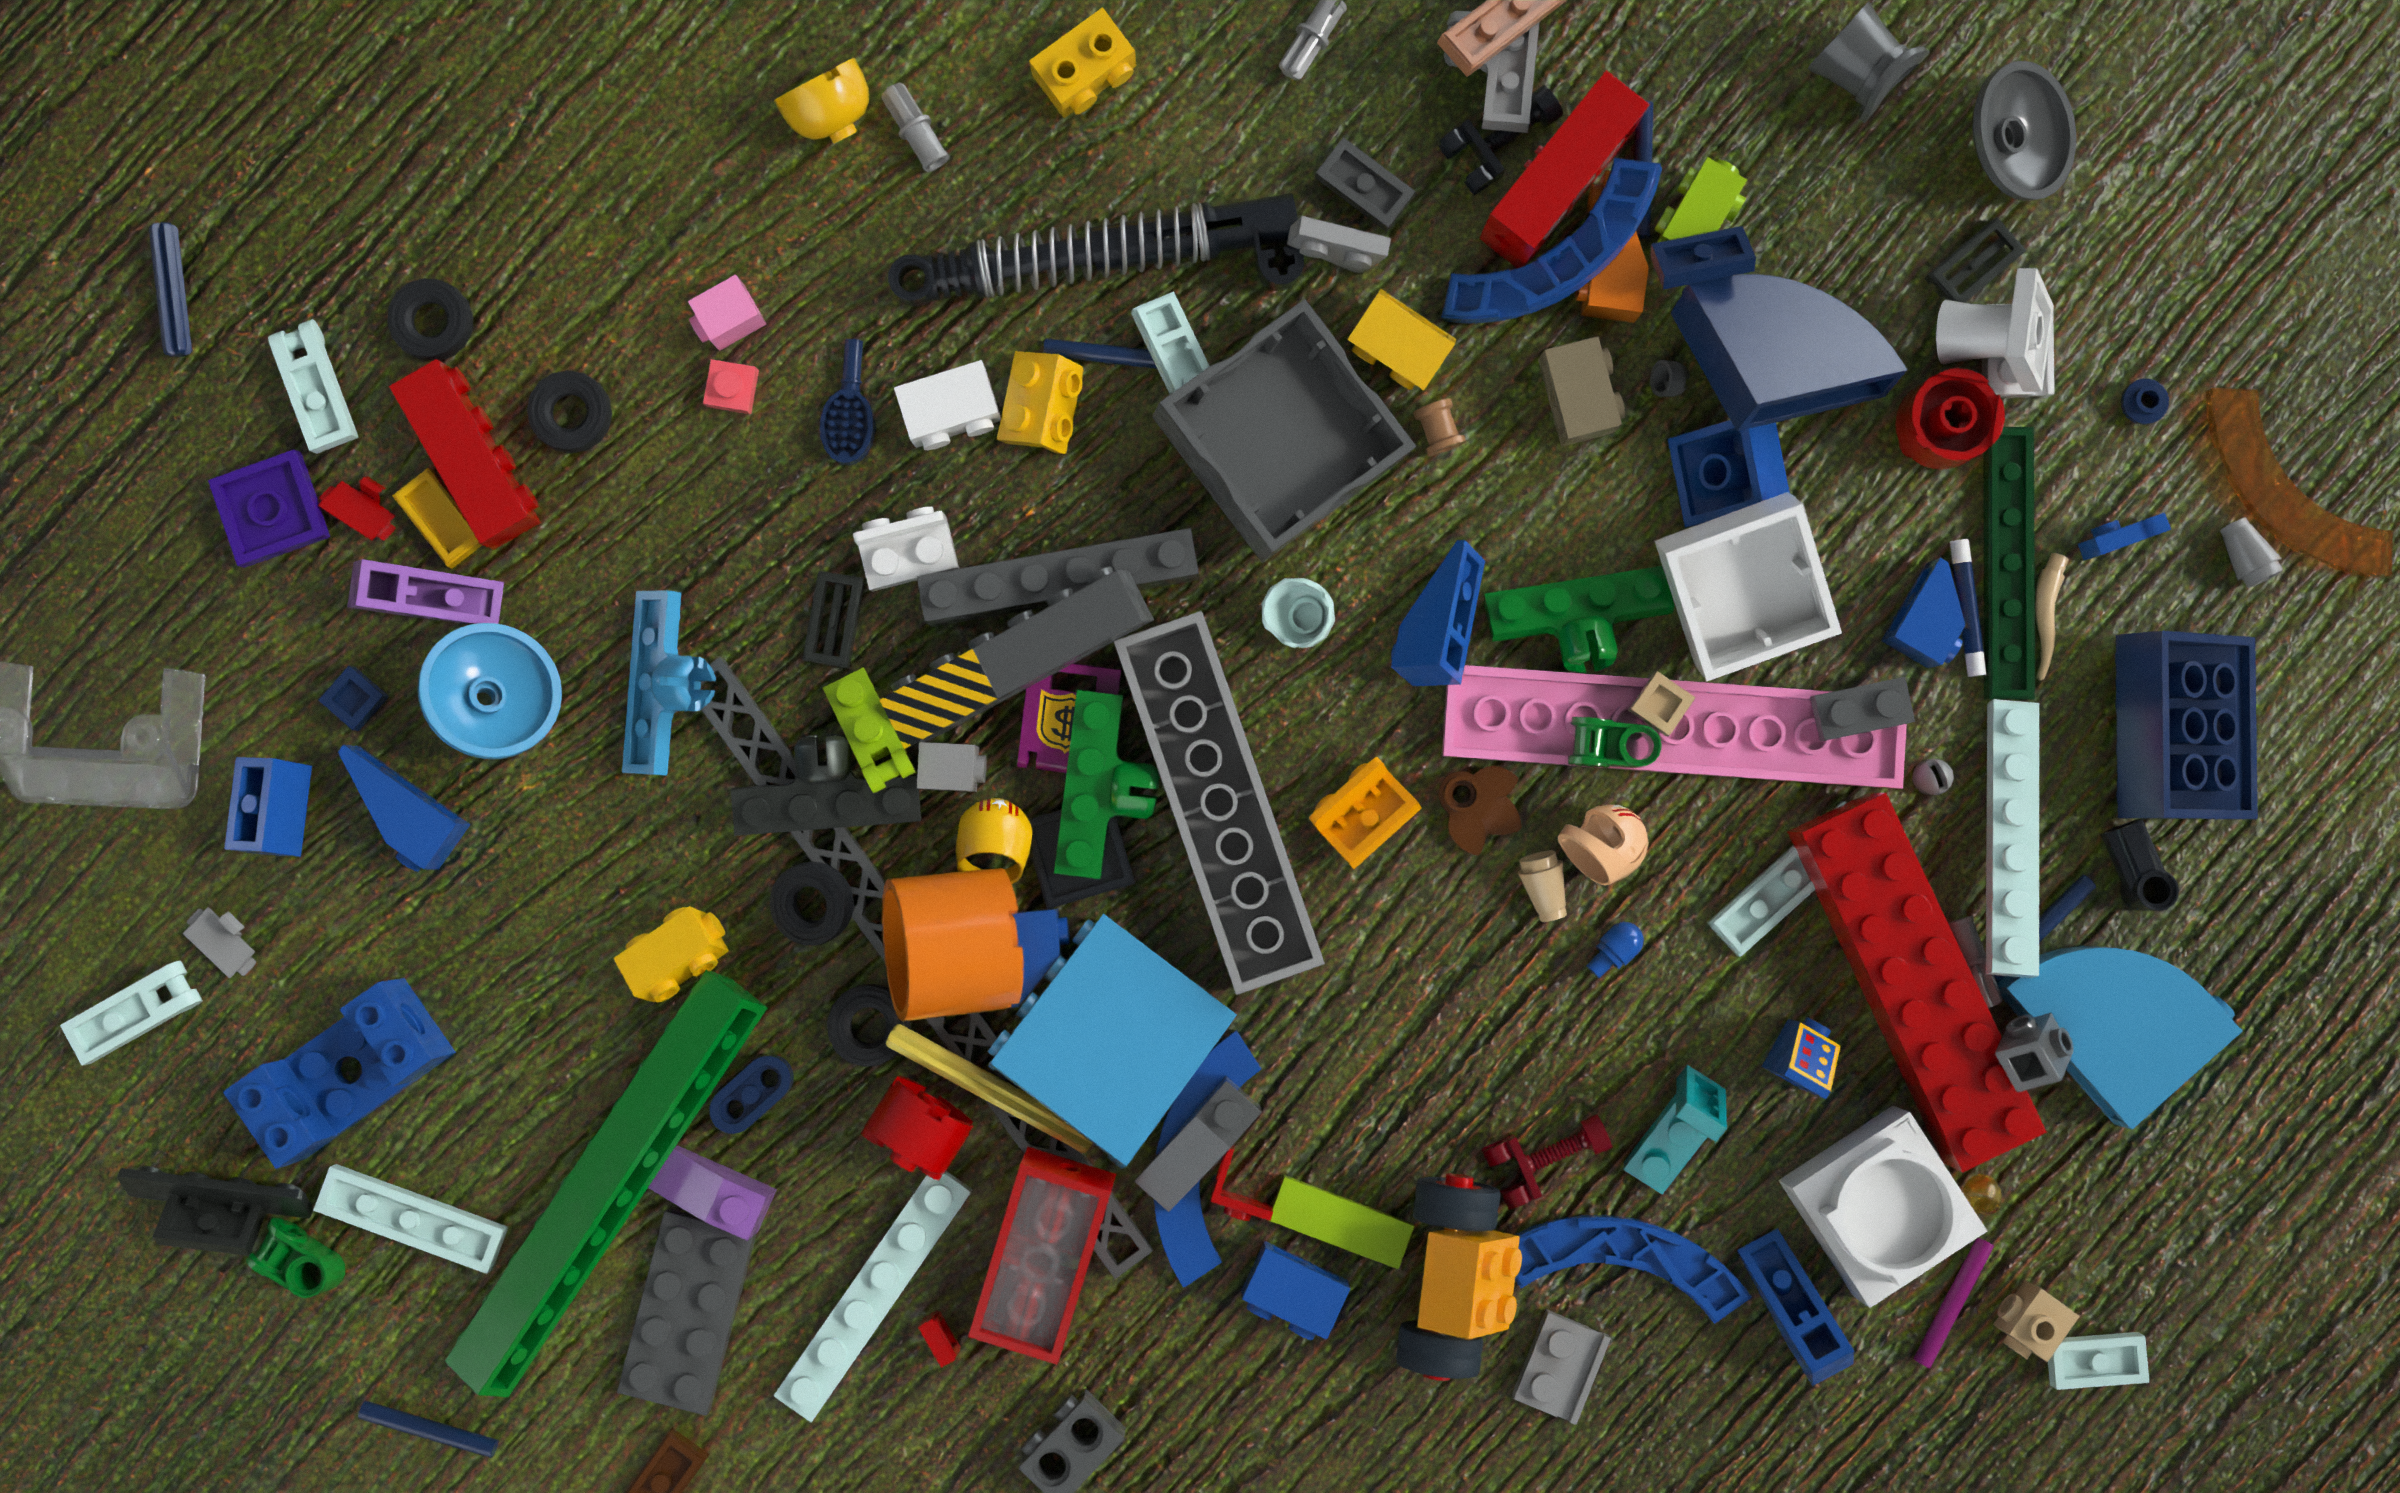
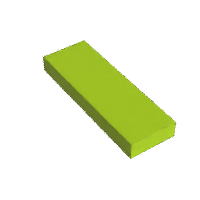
[1271,1175,1415,1270]

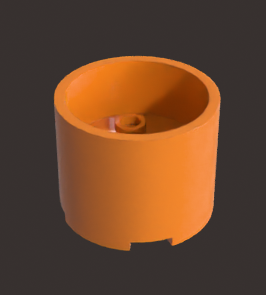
[882,868,1024,1021]

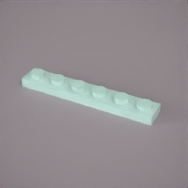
[1986,699,2039,978]
[774,1171,973,1422]

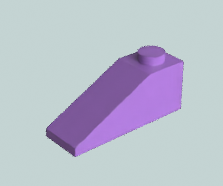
[347,559,504,624]
[648,1145,777,1241]

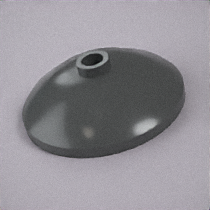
[1972,61,2076,201]

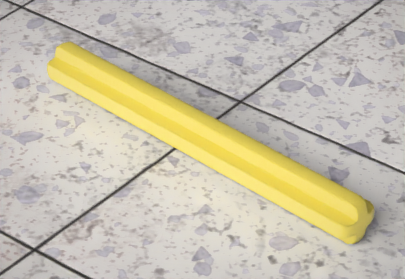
[886,1024,1092,1153]

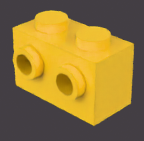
[1029,7,1136,118]
[1347,288,1456,390]

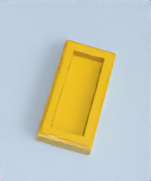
[392,468,482,569]

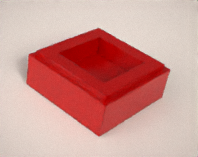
[918,1310,961,1368]

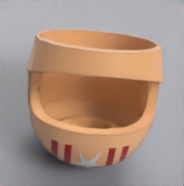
[1558,804,1649,886]

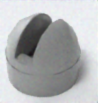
[1912,759,1954,795]

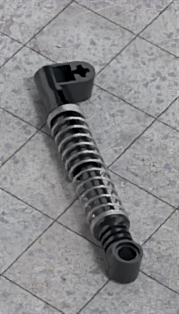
[888,193,1304,307]

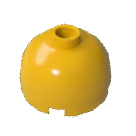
[774,57,869,144]

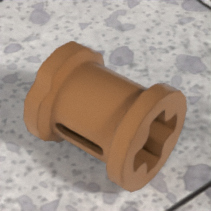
[1413,399,1467,457]

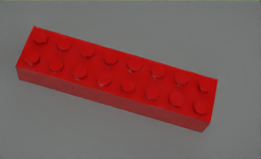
[1787,793,2047,1173]

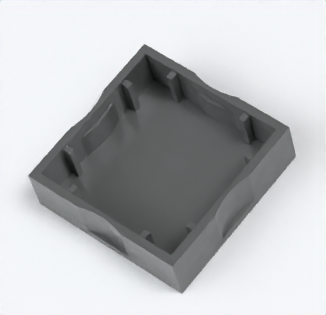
[1152,299,1416,563]

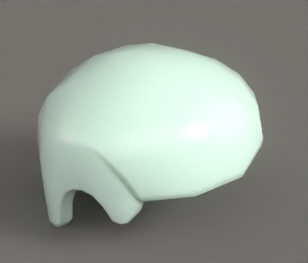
[1261,578,1335,648]

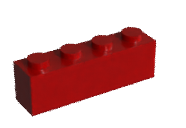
[389,359,541,550]

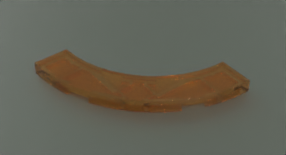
[2206,388,2393,578]

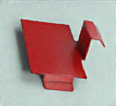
[318,476,396,541]

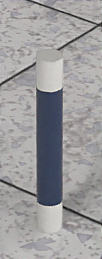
[1950,539,1987,677]

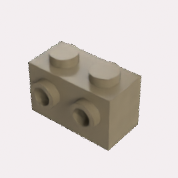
[1538,336,1625,447]

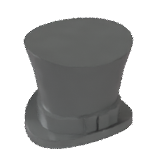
[1807,1,1930,123]

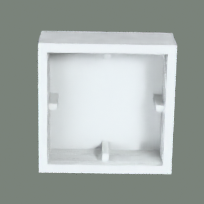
[1654,492,1842,681]
[1778,1106,1987,1308]

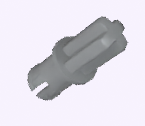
[1279,0,1347,81]
[882,82,950,172]
[1948,915,2002,1008]

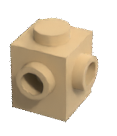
[1993,1280,2080,1362]

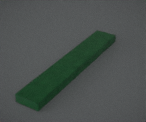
[1983,427,2035,700]

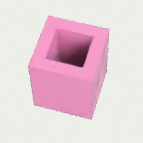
[688,275,767,351]

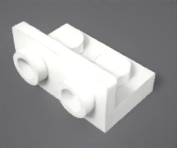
[853,507,960,592]

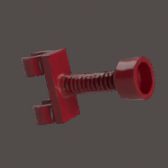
[1481,1114,1613,1210]

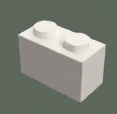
[894,360,1001,450]

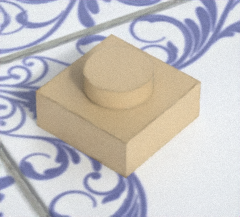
[1628,671,1696,737]

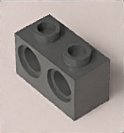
[1019,1389,1126,1493]

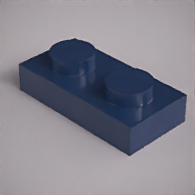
[1650,226,1756,290]

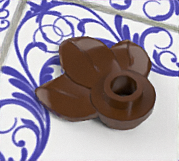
[1438,766,1522,856]

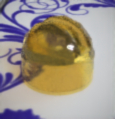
[1963,1174,2002,1215]

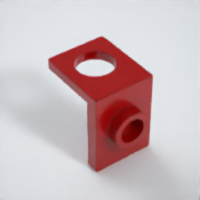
[1210,1145,1273,1221]

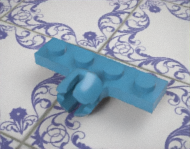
[622,590,716,776]

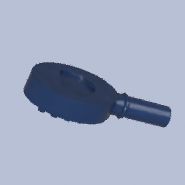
[820,339,876,466]

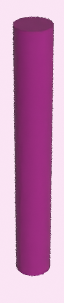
[1913,1237,1994,1369]

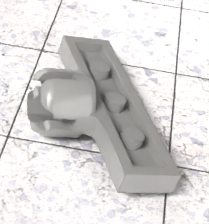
[1444,10,1539,133]

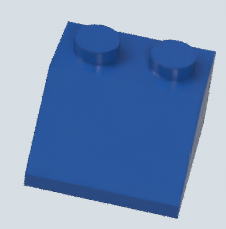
[1668,420,1790,528]

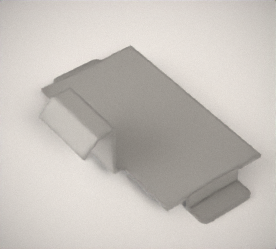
[183,907,256,979]

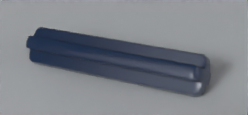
[149,222,192,357]

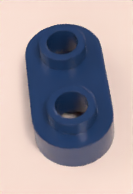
[710,1055,794,1134]

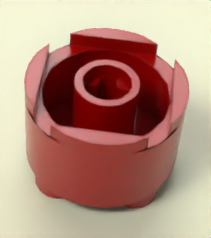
[1895,368,2005,470]
[861,1075,974,1181]

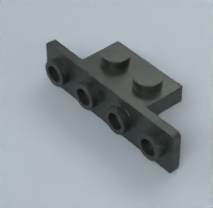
[117,1166,313,1256]

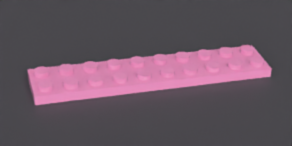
[1442,665,1907,789]

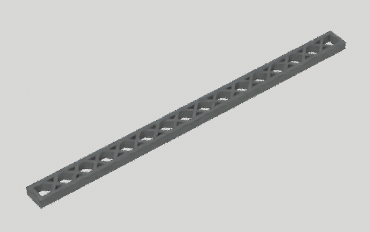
[700,657,1153,1279]

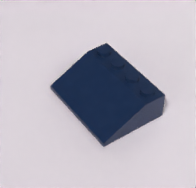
[2115,631,2258,819]

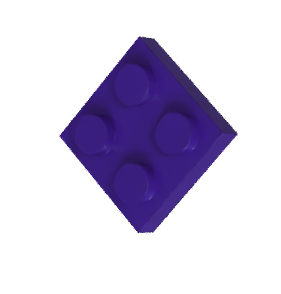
[208,449,330,568]

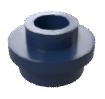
[2121,379,2169,425]

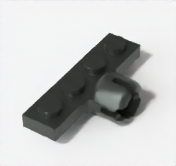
[731,734,921,836]

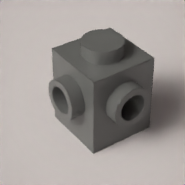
[1995,1012,2074,1092]

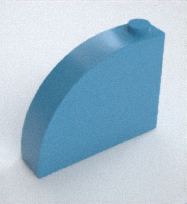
[1996,946,2242,1130]

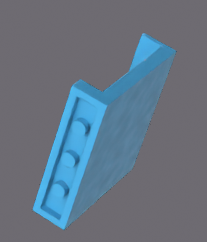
[987,914,1237,1169]

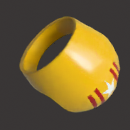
[955,798,1032,884]

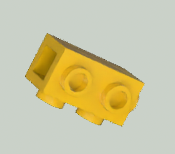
[613,906,729,1002]

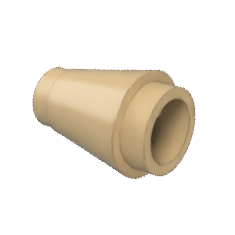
[1518,850,1567,922]

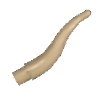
[2035,553,2069,681]

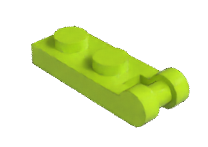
[823,667,915,793]

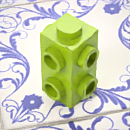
[1654,157,1747,243]

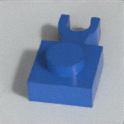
[2078,512,2171,561]

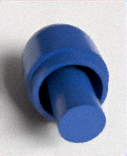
[1586,922,1644,979]

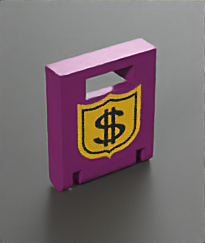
[1017,663,1122,773]

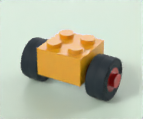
[1396,1173,1522,1381]

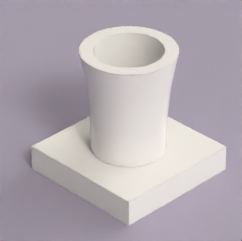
[1936,268,2054,392]

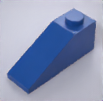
[1391,540,1485,686]
[338,744,471,872]
[1737,1228,1854,1386]

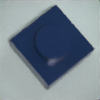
[319,666,389,731]

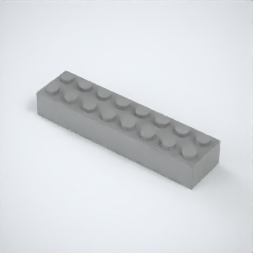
[1114,611,1325,995]

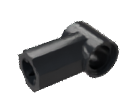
[2100,819,2179,911]

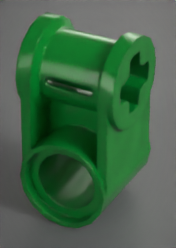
[1568,717,1662,768]
[246,1218,345,1298]

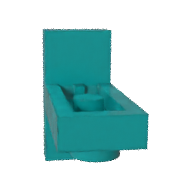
[1623,1065,1727,1195]

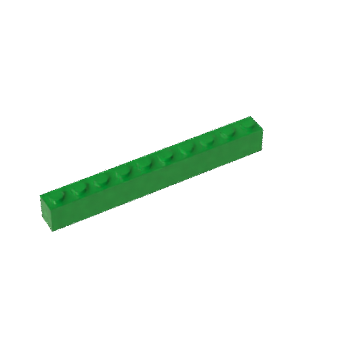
[445,970,768,1397]

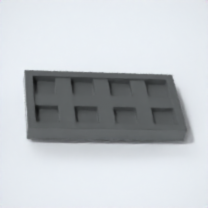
[617,1209,757,1416]

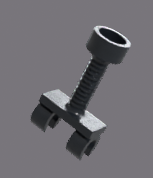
[1438,85,1563,196]

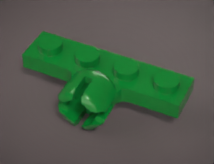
[1483,566,1675,674]
[1054,690,1160,879]

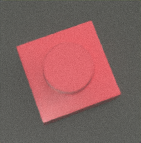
[703,359,759,414]

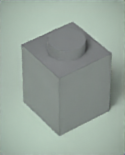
[917,742,986,792]

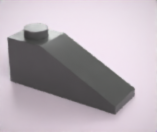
[1134,1076,1262,1212]

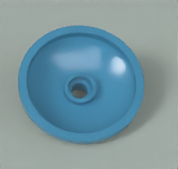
[418,623,562,759]

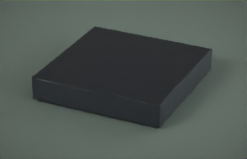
[1028,810,1135,909]

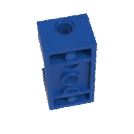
[223,978,456,1169]

